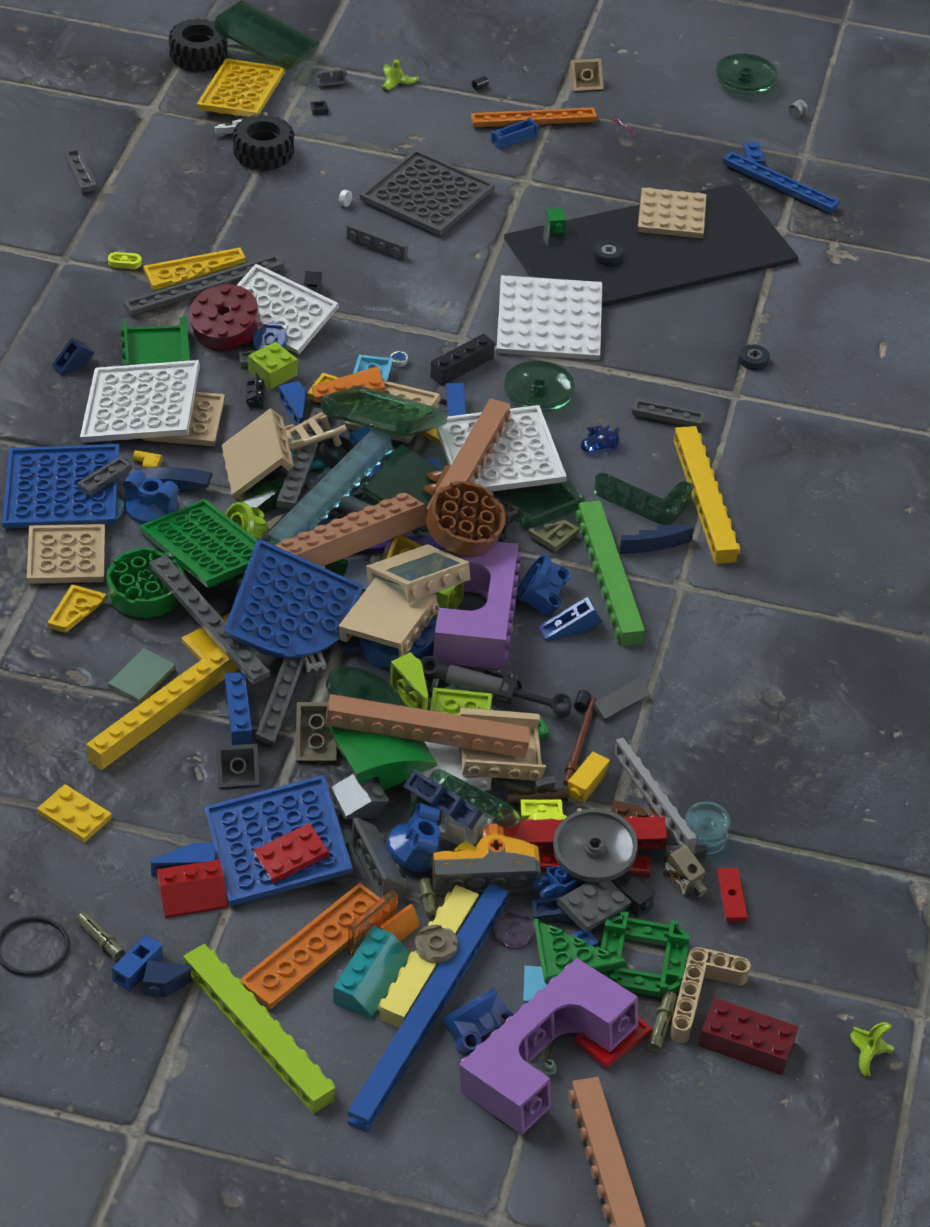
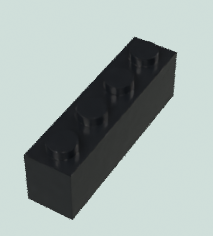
[430,334,495,386]

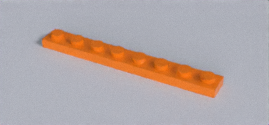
[471,108,597,128]

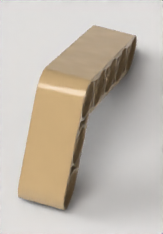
[670,947,751,1043]

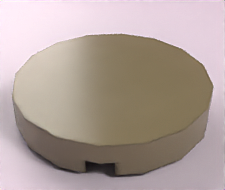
[414,924,458,963]

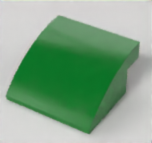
[327,726,438,791]

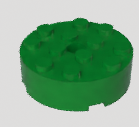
[107,548,184,619]

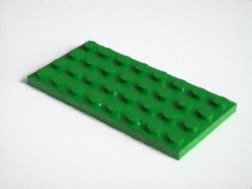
[139,499,257,588]

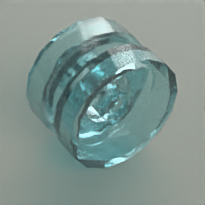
[685,801,730,855]

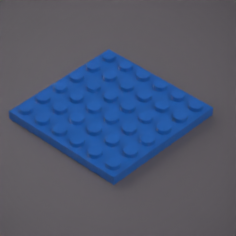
[2,444,120,529]
[204,775,353,906]

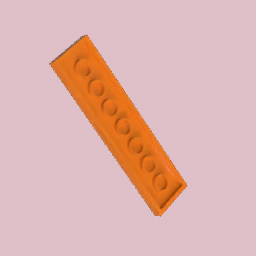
[240,883,390,1010]

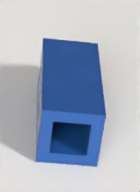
[112,934,163,992]

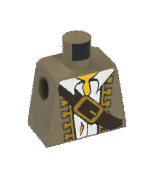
[662,845,708,898]

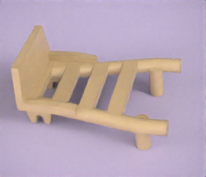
[285,408,347,456]

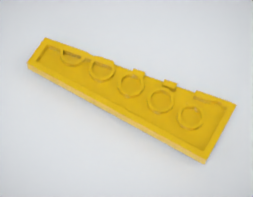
[143,247,246,291]

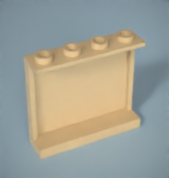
[222,408,294,501]
[338,578,439,657]
[459,708,546,780]

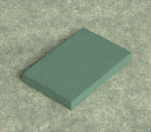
[108,648,176,704]

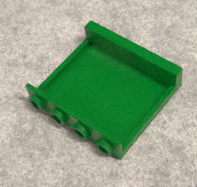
[121,317,190,366]

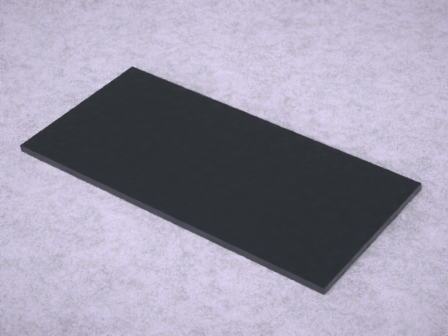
[504,182,799,307]

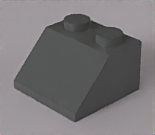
[330,774,389,819]

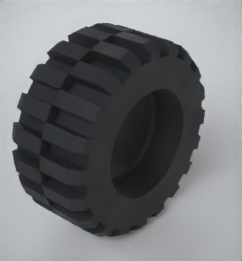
[169,18,228,71]
[233,114,294,170]

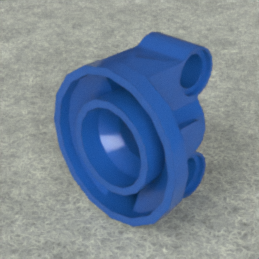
[123,469,179,524]
[516,554,571,617]
[387,803,442,873]
[442,987,514,1054]

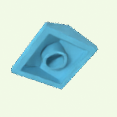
[353,355,393,381]

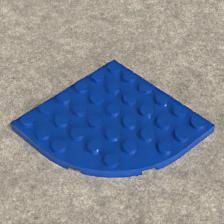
[222,538,363,658]

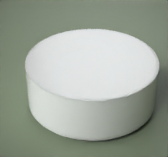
[339,190,352,207]

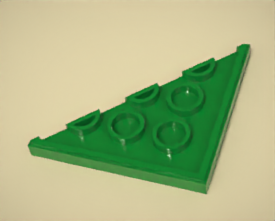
[533,918,627,984]

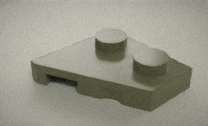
[528,520,579,552]

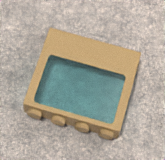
[366,544,470,602]

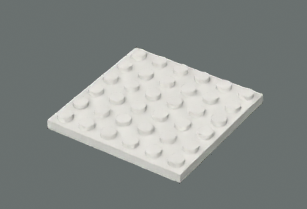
[496,275,602,360]
[80,360,200,442]
[434,405,567,491]

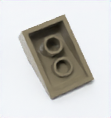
[296,702,337,762]

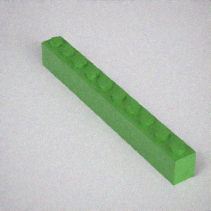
[575,501,645,646]

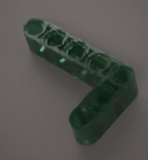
[594,473,693,525]
[408,769,519,828]

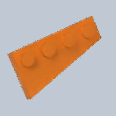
[312,366,385,402]

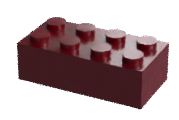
[699,998,799,1075]

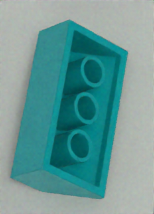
[333,926,410,1019]

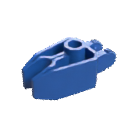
[532,866,585,899]

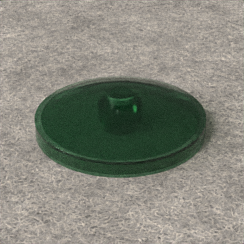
[715,53,777,93]
[504,360,575,412]
[326,666,402,706]

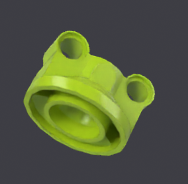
[225,502,277,545]

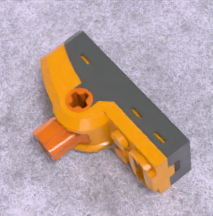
[432,824,541,896]

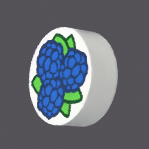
[390,351,408,367]

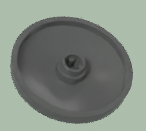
[553,809,638,882]

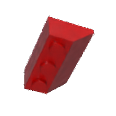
[157,860,228,918]

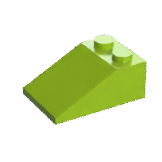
[390,652,428,710]

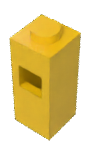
[567,751,610,803]

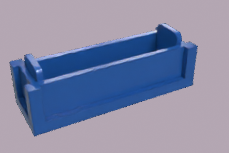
[490,118,539,150]

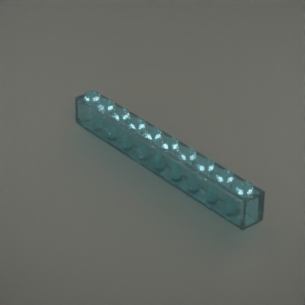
[267,428,393,546]

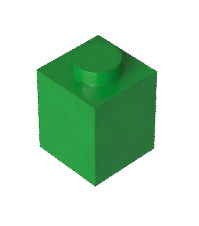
[545,208,566,234]

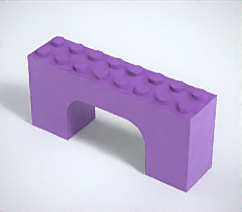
[433,542,521,670]
[459,958,638,1134]

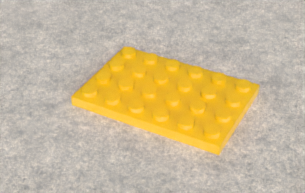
[197,59,285,118]

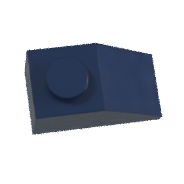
[52,337,95,375]
[143,961,192,997]

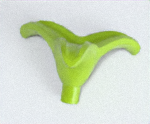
[381,59,419,90]
[850,1022,894,1077]

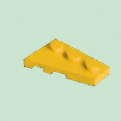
[48,585,108,633]

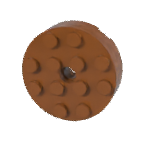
[426,481,506,556]

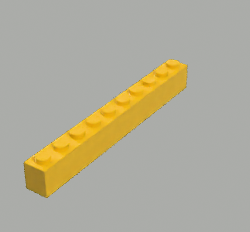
[674,426,740,564]
[86,647,238,771]

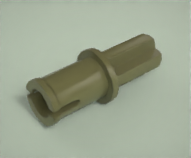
[418,878,437,917]

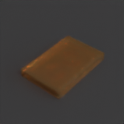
[348,890,398,957]

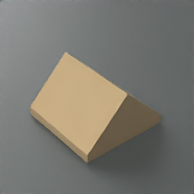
[569,58,604,91]

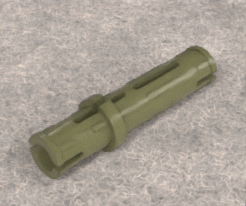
[76,911,126,961]
[647,992,677,1052]

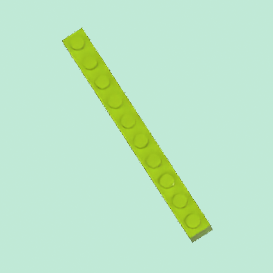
[183,943,336,1114]

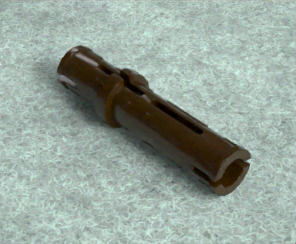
[506,788,569,806]

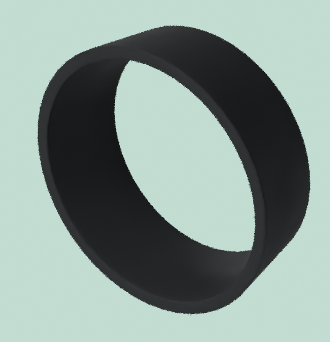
[318,435,358,470]
[197,585,234,617]

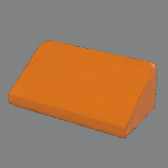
[380,904,420,942]

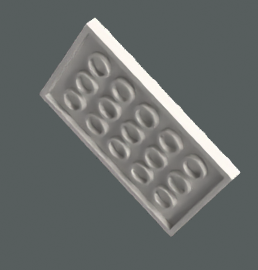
[237,264,339,355]

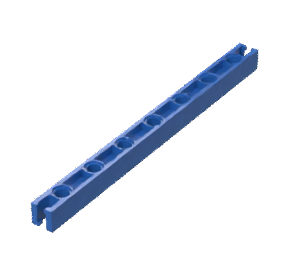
[347,884,508,1133]

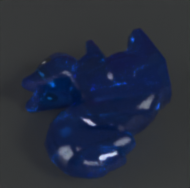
[580,425,620,453]

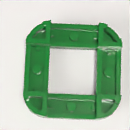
[600,912,690,998]

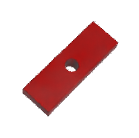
[717,868,747,922]

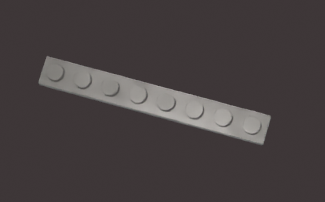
[615,738,697,853]

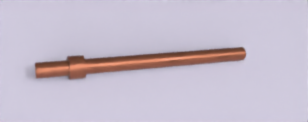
[563,697,597,786]

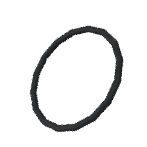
[0,916,69,975]

